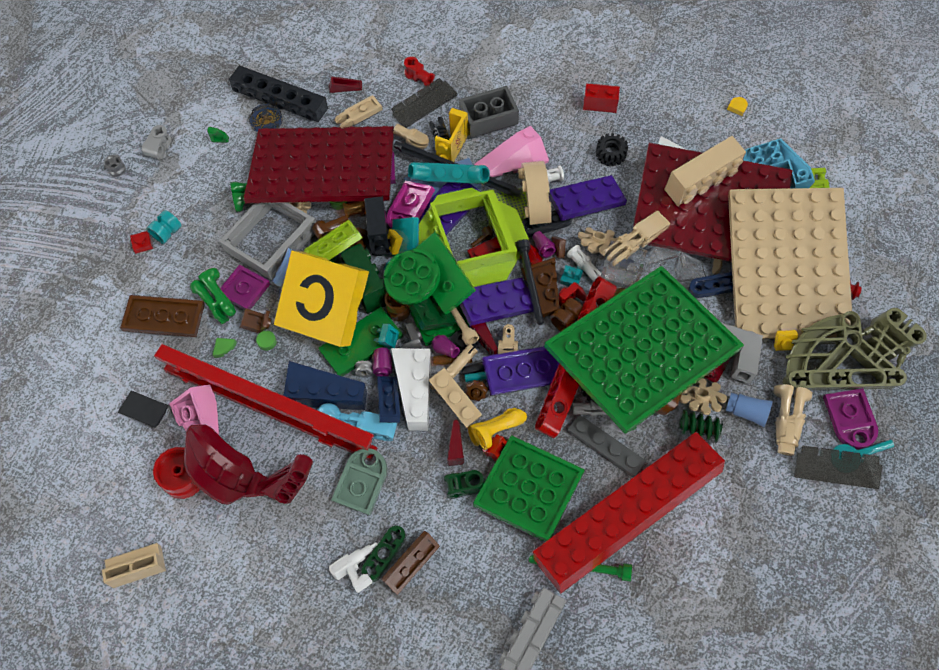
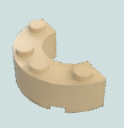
[518,161,551,225]

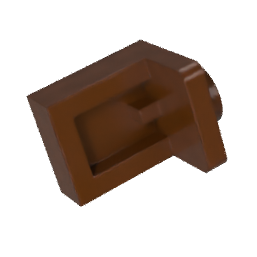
[239,308,271,333]

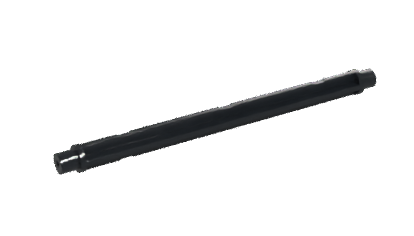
[394,141,522,198]

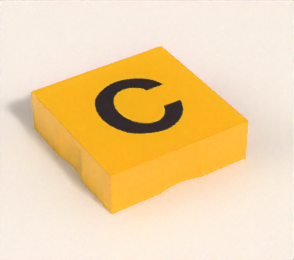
[274,250,369,347]

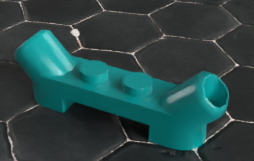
[408,162,490,184]

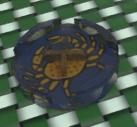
[248,104,283,133]

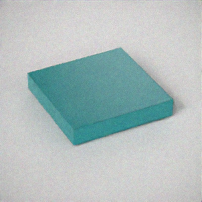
[392,217,419,256]

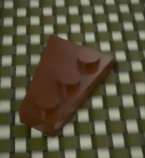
[521,257,560,317]

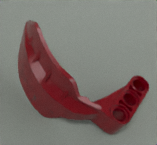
[184,424,313,505]

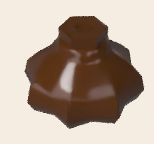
[464,380,489,402]

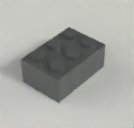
[459,86,519,138]

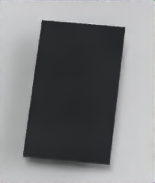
[118,390,169,428]

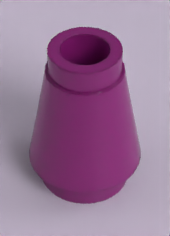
[532,231,556,258]
[432,335,460,358]

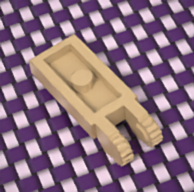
[334,95,383,128]

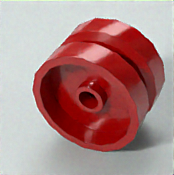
[153,447,201,499]

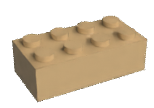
[664,136,746,206]

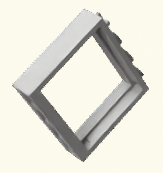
[219,202,316,281]

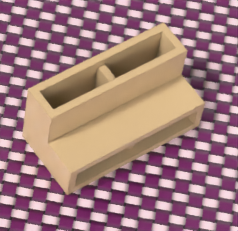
[102,543,166,588]

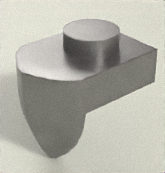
[400,322,422,349]

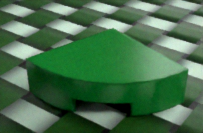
[207,127,229,143]

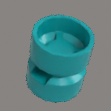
[146,210,182,244]

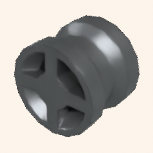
[104,154,126,177]

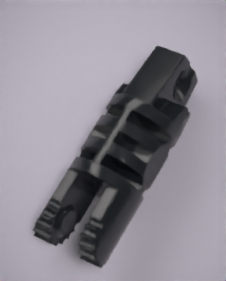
[428,116,450,140]

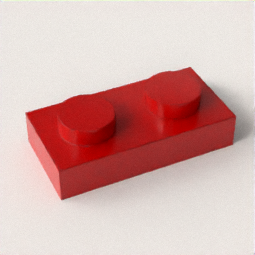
[467,237,502,258]

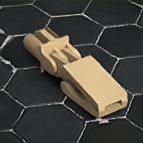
[602,211,671,266]

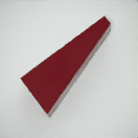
[329,76,362,93]

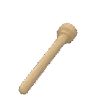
[451,308,479,346]

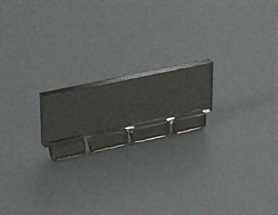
[391,78,458,128]
[794,445,882,489]

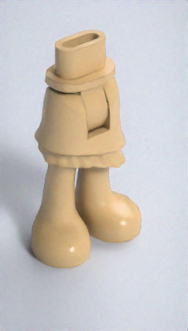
[773,384,812,456]

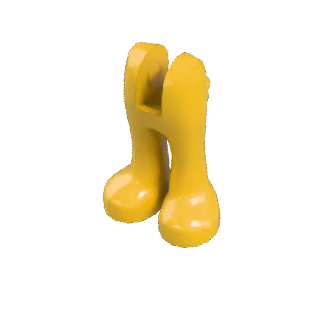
[468,408,527,450]

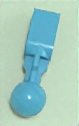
[317,403,397,441]

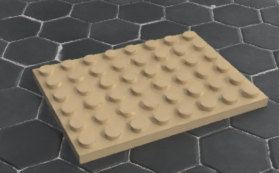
[728,188,852,339]

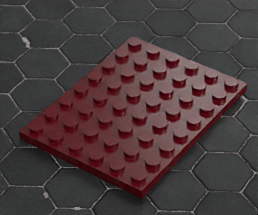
[244,126,394,203]
[632,142,793,262]

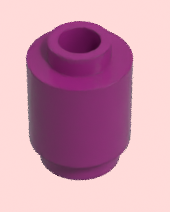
[372,348,392,376]

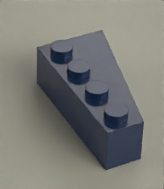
[283,361,367,410]

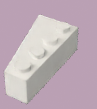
[391,348,431,431]

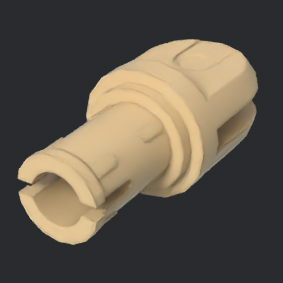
[393,124,429,149]

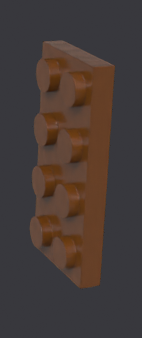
[120,295,205,337]

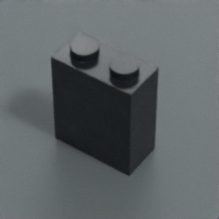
[365,196,390,255]

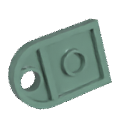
[331,449,388,516]

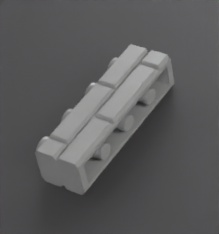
[499,588,566,670]

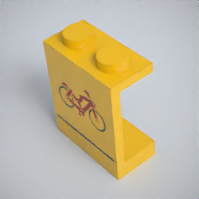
[435,108,468,162]

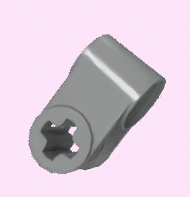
[142,125,172,160]

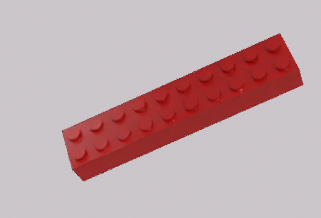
[533,432,725,594]

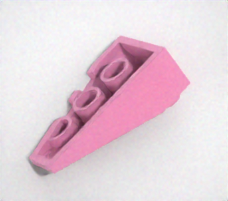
[474,126,549,177]
[170,385,219,437]

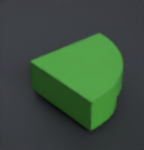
[213,338,237,358]

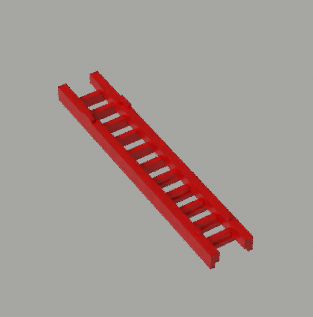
[154,344,378,461]

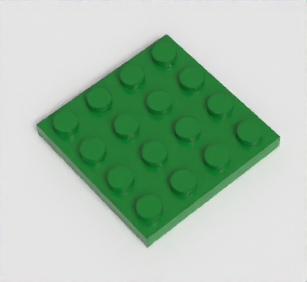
[473,435,585,542]

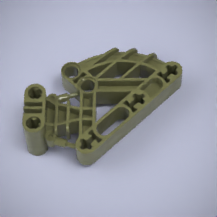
[782,308,927,391]

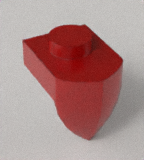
[559,282,587,306]

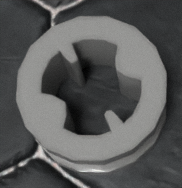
[355,361,373,377]

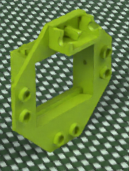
[419,188,529,287]

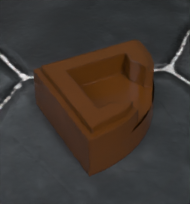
[551,236,566,258]

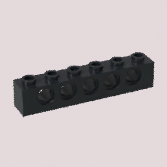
[229,65,328,123]

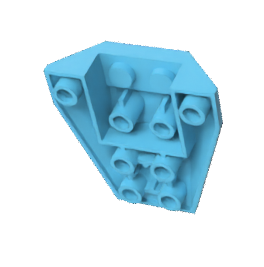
[743,138,815,189]

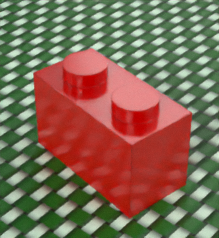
[583,83,620,113]

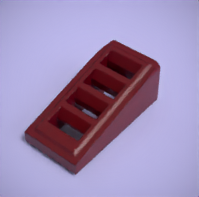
[469,322,498,355]
[447,420,465,466]

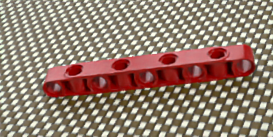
[535,276,617,439]

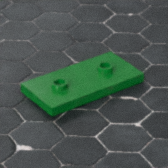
[416,232,476,314]
[318,307,403,376]

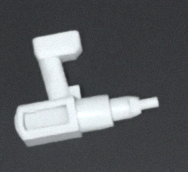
[329,542,378,593]

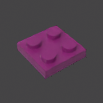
[220,265,271,310]

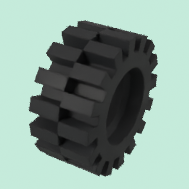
[596,133,628,167]

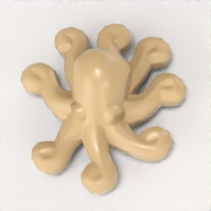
[578,227,619,255]
[680,378,728,415]

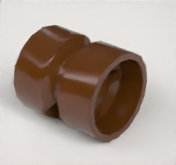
[384,293,411,321]
[550,298,583,332]

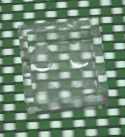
[601,241,648,289]

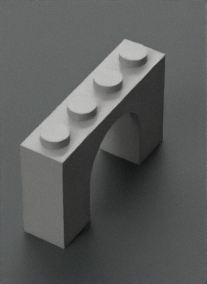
[722,323,763,384]

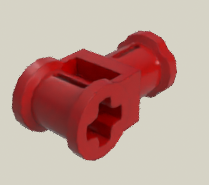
[404,56,435,87]

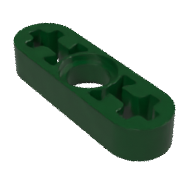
[361,525,406,582]

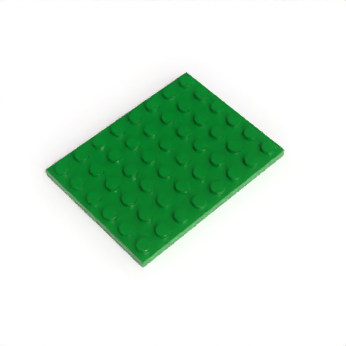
[544,266,744,434]

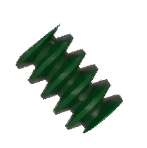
[678,409,723,443]

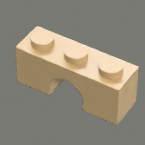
[429,368,483,428]

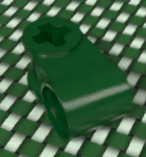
[444,470,484,499]

